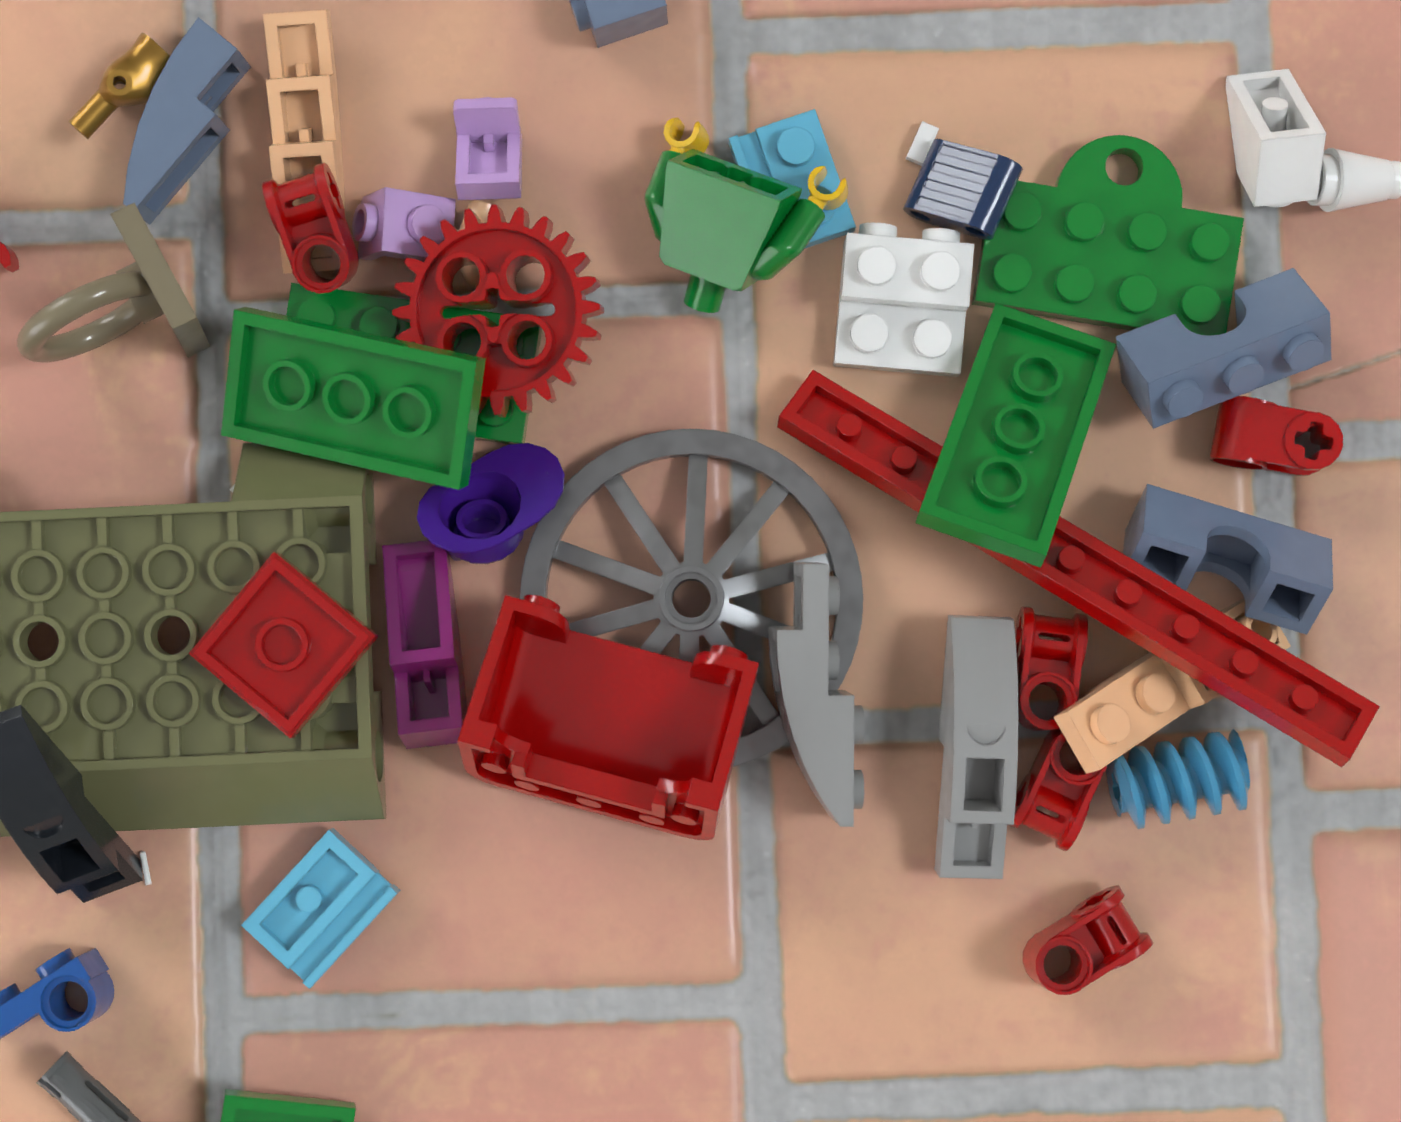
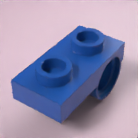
[0,948,114,1039]

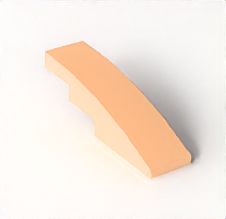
[263,10,346,274]

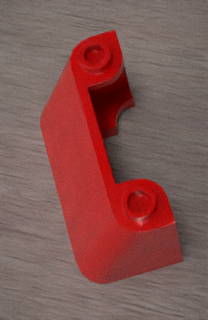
[457,595,759,840]

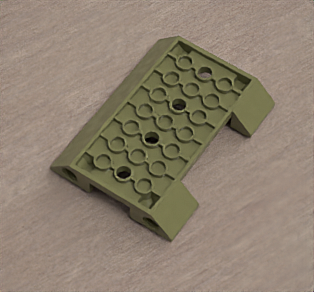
[0,443,386,837]

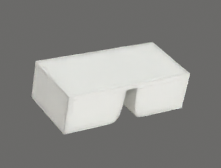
[906,121,939,166]

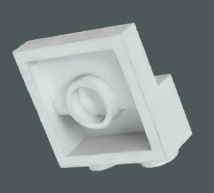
[833,222,974,377]

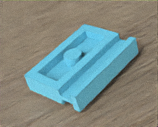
[728,109,856,249]
[241,828,401,989]

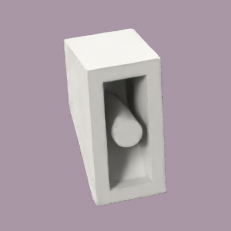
[1226,69,1326,207]

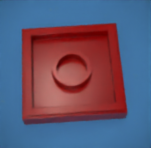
[189,551,379,738]

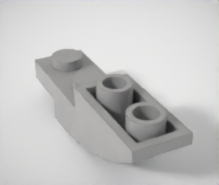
[768,562,865,827]
[934,615,1018,879]

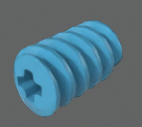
[1106,729,1250,829]

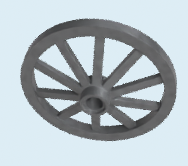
[520,429,863,767]

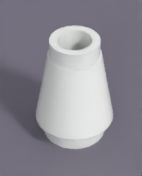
[1307,148,1401,212]

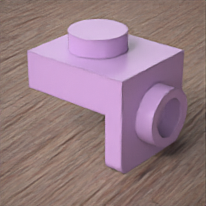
[453,97,522,200]
[352,187,456,262]

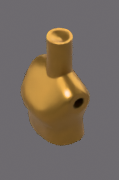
[68,32,170,139]

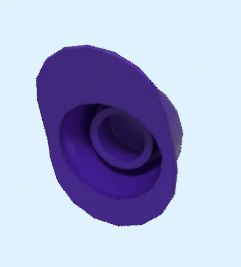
[417,443,565,564]

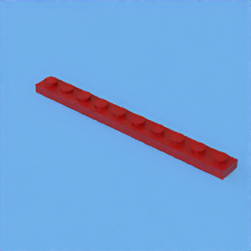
[777,370,1380,768]

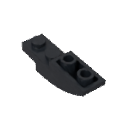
[0,705,143,903]

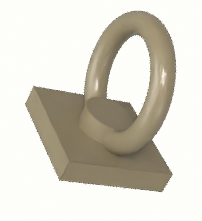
[17,203,211,363]

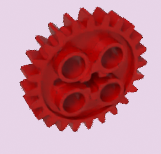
[392,204,604,417]

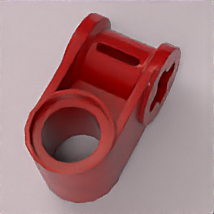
[262,162,359,294]
[1209,396,1343,476]
[1015,606,1088,731]
[1007,728,1107,851]
[1023,885,1153,995]

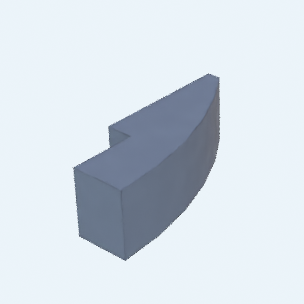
[123,17,251,225]

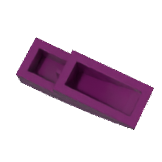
[382,540,467,749]

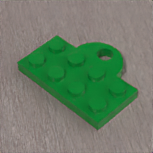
[972,135,1244,336]

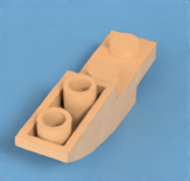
[1053,598,1291,774]

